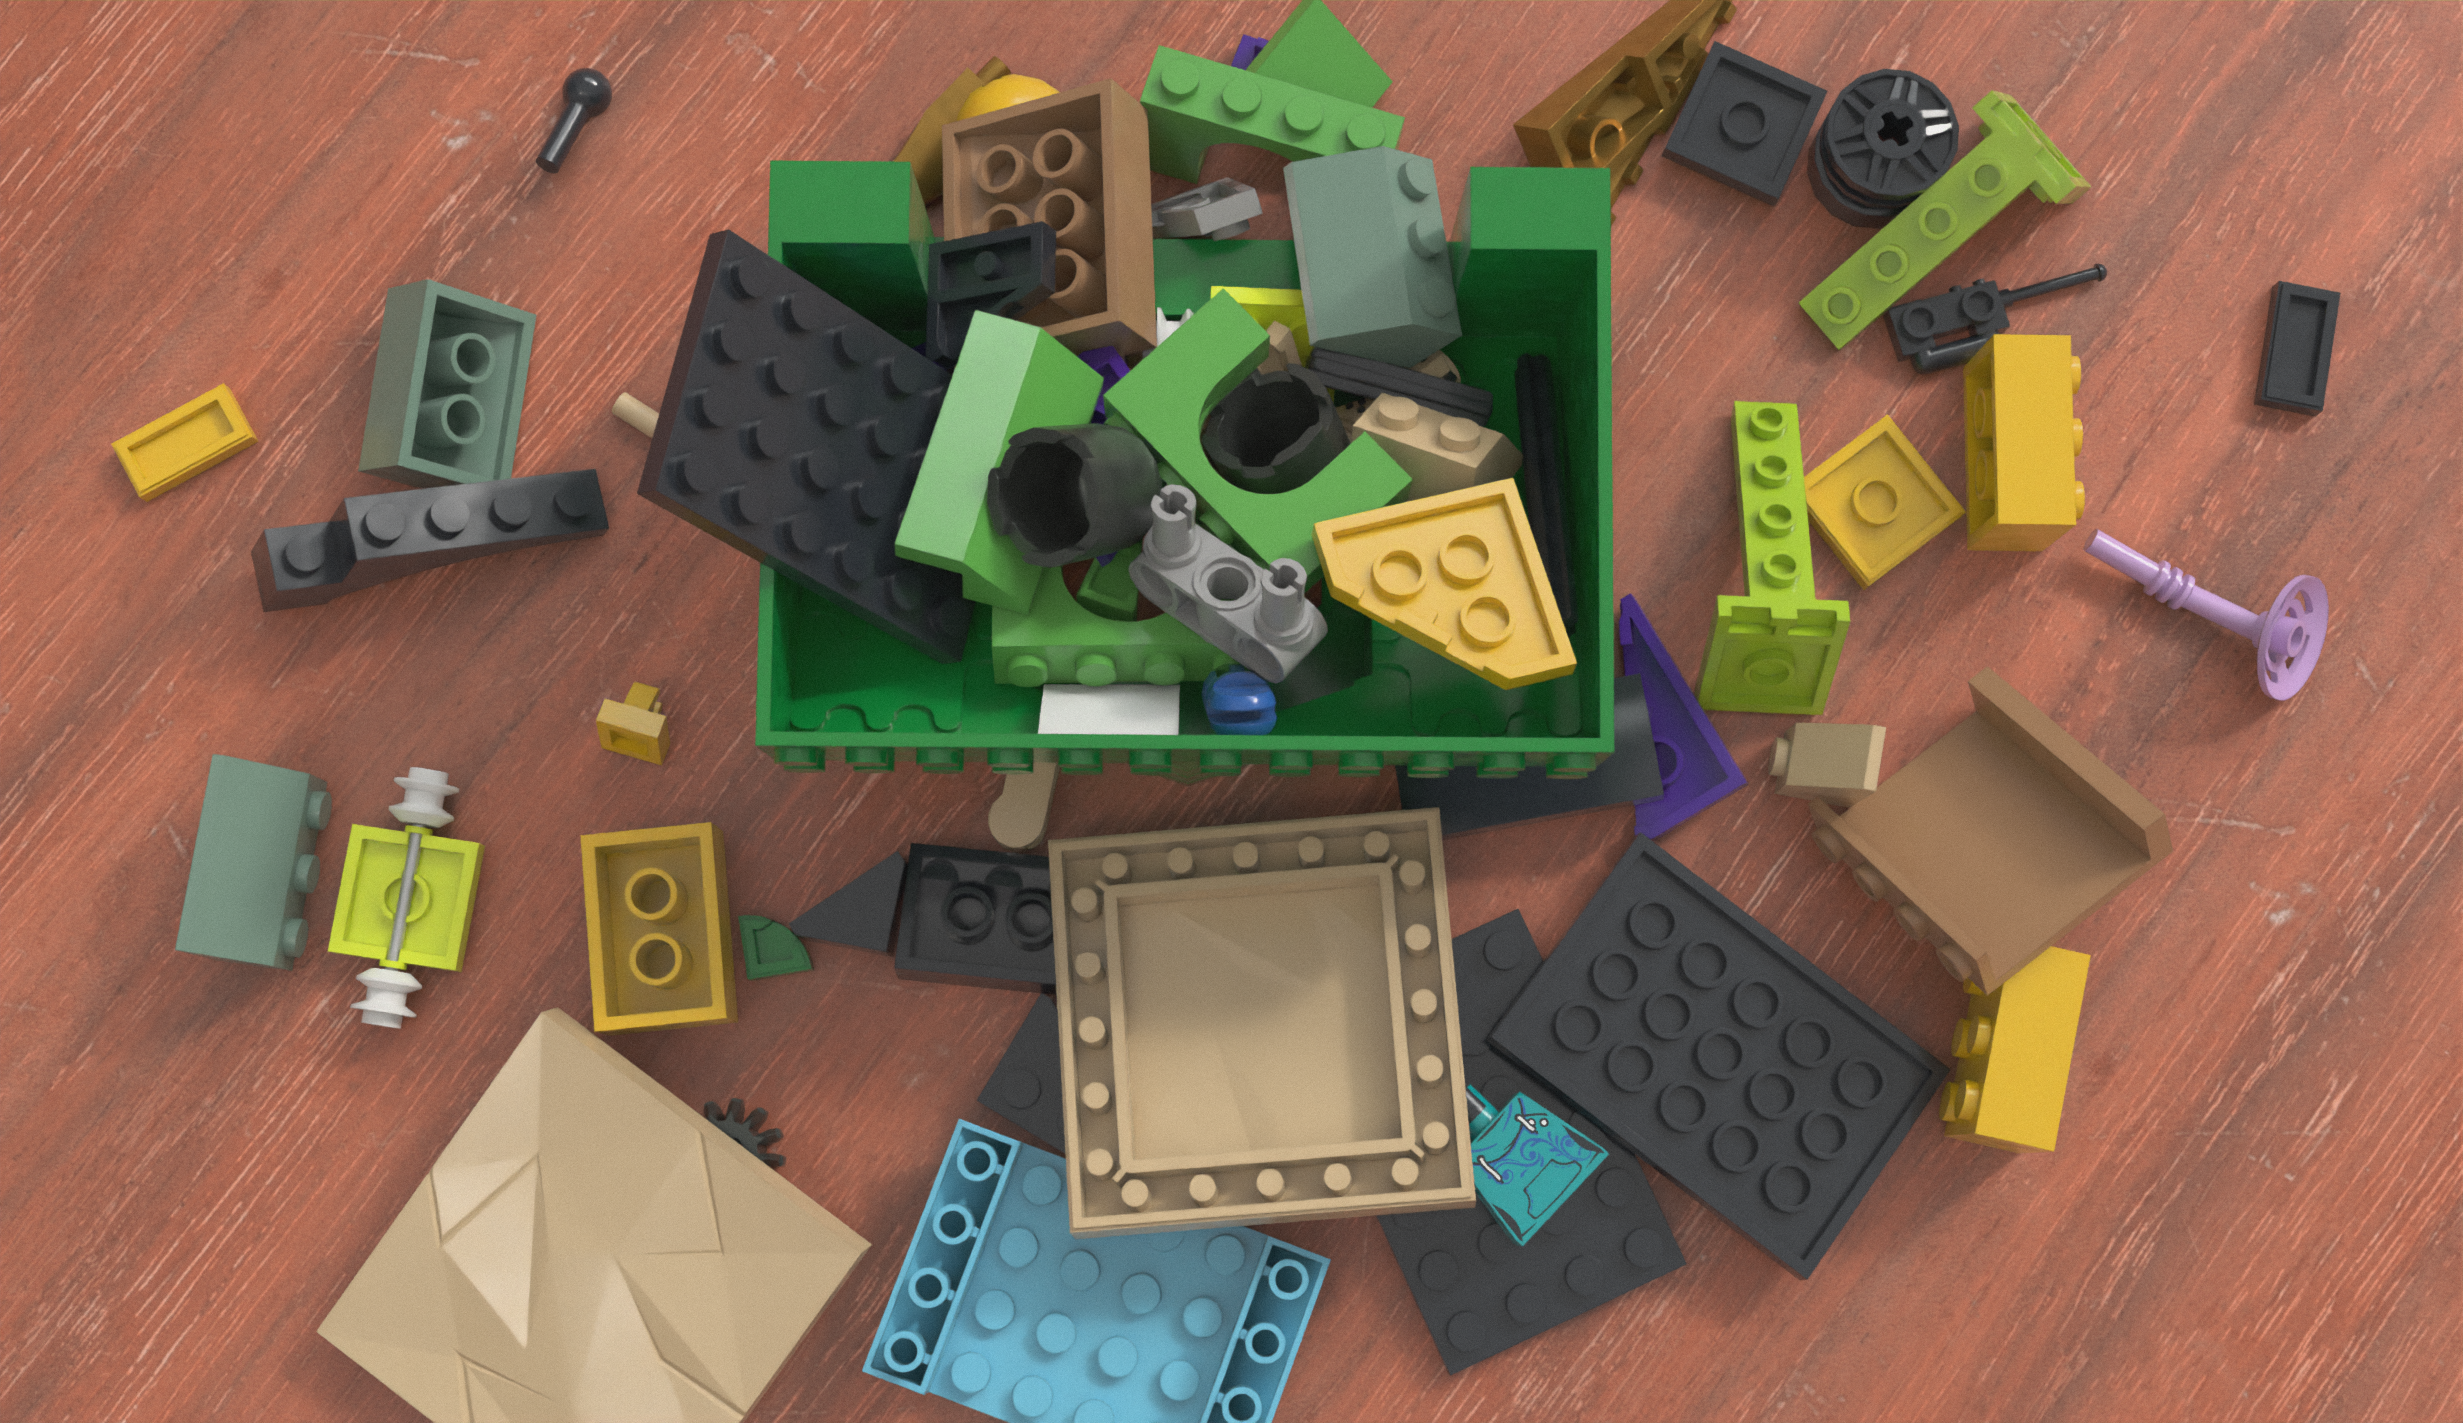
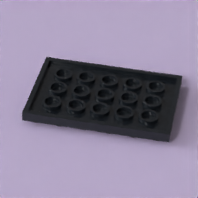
[637,229,976,664]
[1486,832,1951,1280]
[1375,909,1687,1376]

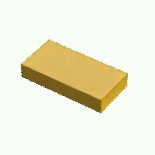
[111,383,259,502]

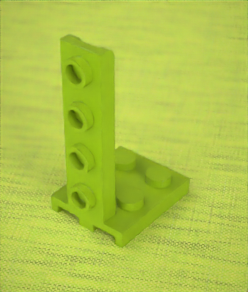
[1799,90,2091,350]
[1695,401,1851,715]

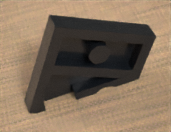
[926,221,1056,370]
[977,993,1065,1153]

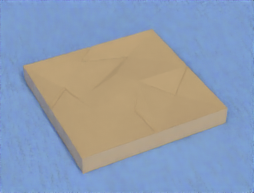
[1048,807,1476,1239]
[316,1007,872,1423]

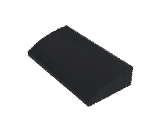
[1395,673,1664,840]
[894,843,1057,995]

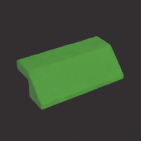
[895,310,1104,615]

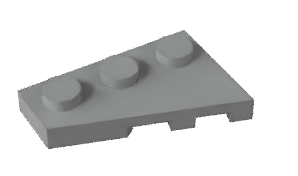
[1151,177,1263,241]

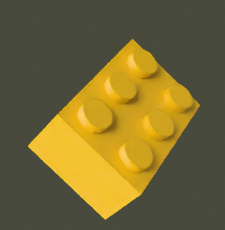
[1963,334,2085,551]
[580,822,738,1036]
[1939,946,2091,1154]

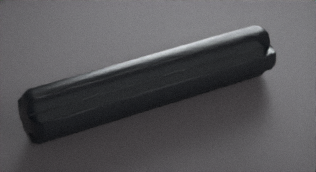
[1305,346,1493,427]

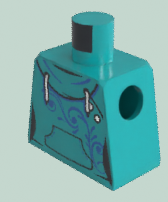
[1465,1084,1609,1246]

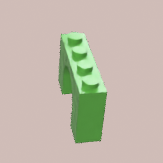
[1140,45,1405,184]
[1103,288,1413,594]
[992,509,1251,688]

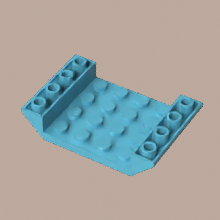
[862,1119,1331,1423]

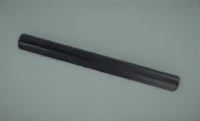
[1514,353,1579,638]

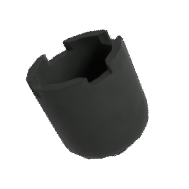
[1202,363,1351,494]
[987,424,1162,568]

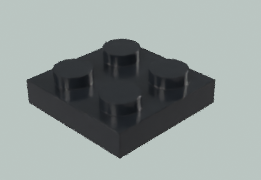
[1662,41,1828,206]

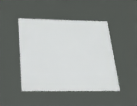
[1038,684,1180,735]

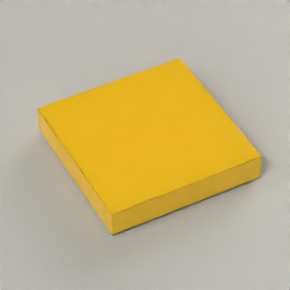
[1804,414,1966,590]

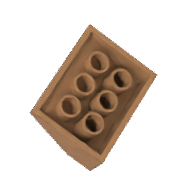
[942,78,1157,367]

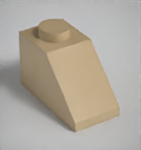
[1768,722,1886,808]

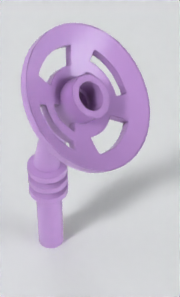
[2083,529,2329,700]

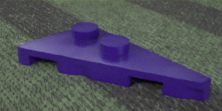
[1619,593,1749,842]

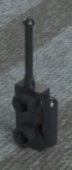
[1883,263,2107,375]

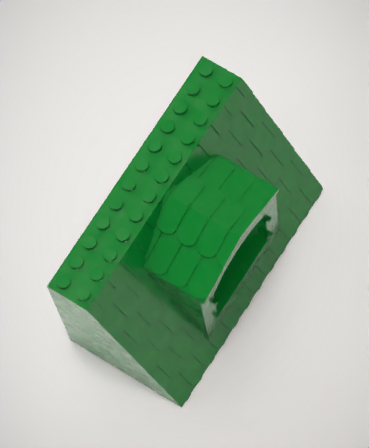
[755,160,1614,787]

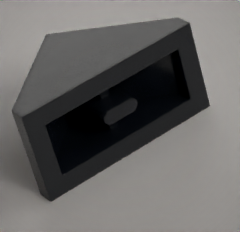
[789,851,908,957]

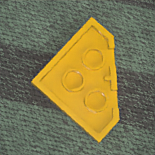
[1312,478,1577,690]

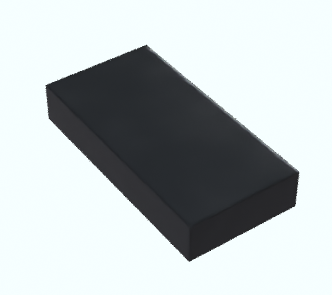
[2254,281,2341,416]

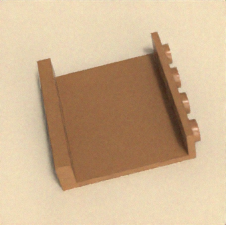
[1808,666,2173,996]

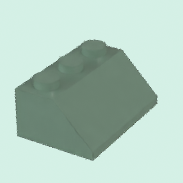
[1283,146,1462,368]
[358,279,537,488]
[175,754,332,971]

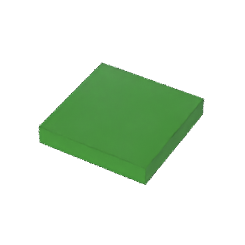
[1246,0,1393,107]

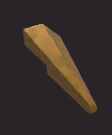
[1512,0,1737,226]

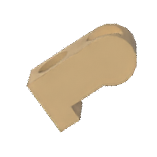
[988,762,1060,853]

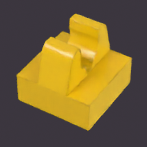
[596,682,670,766]

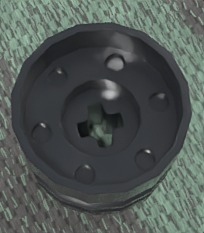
[1807,69,1959,229]

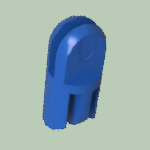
[1201,664,1277,735]

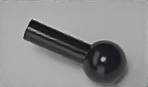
[536,68,612,174]

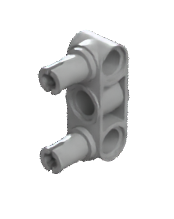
[1129,484,1328,683]

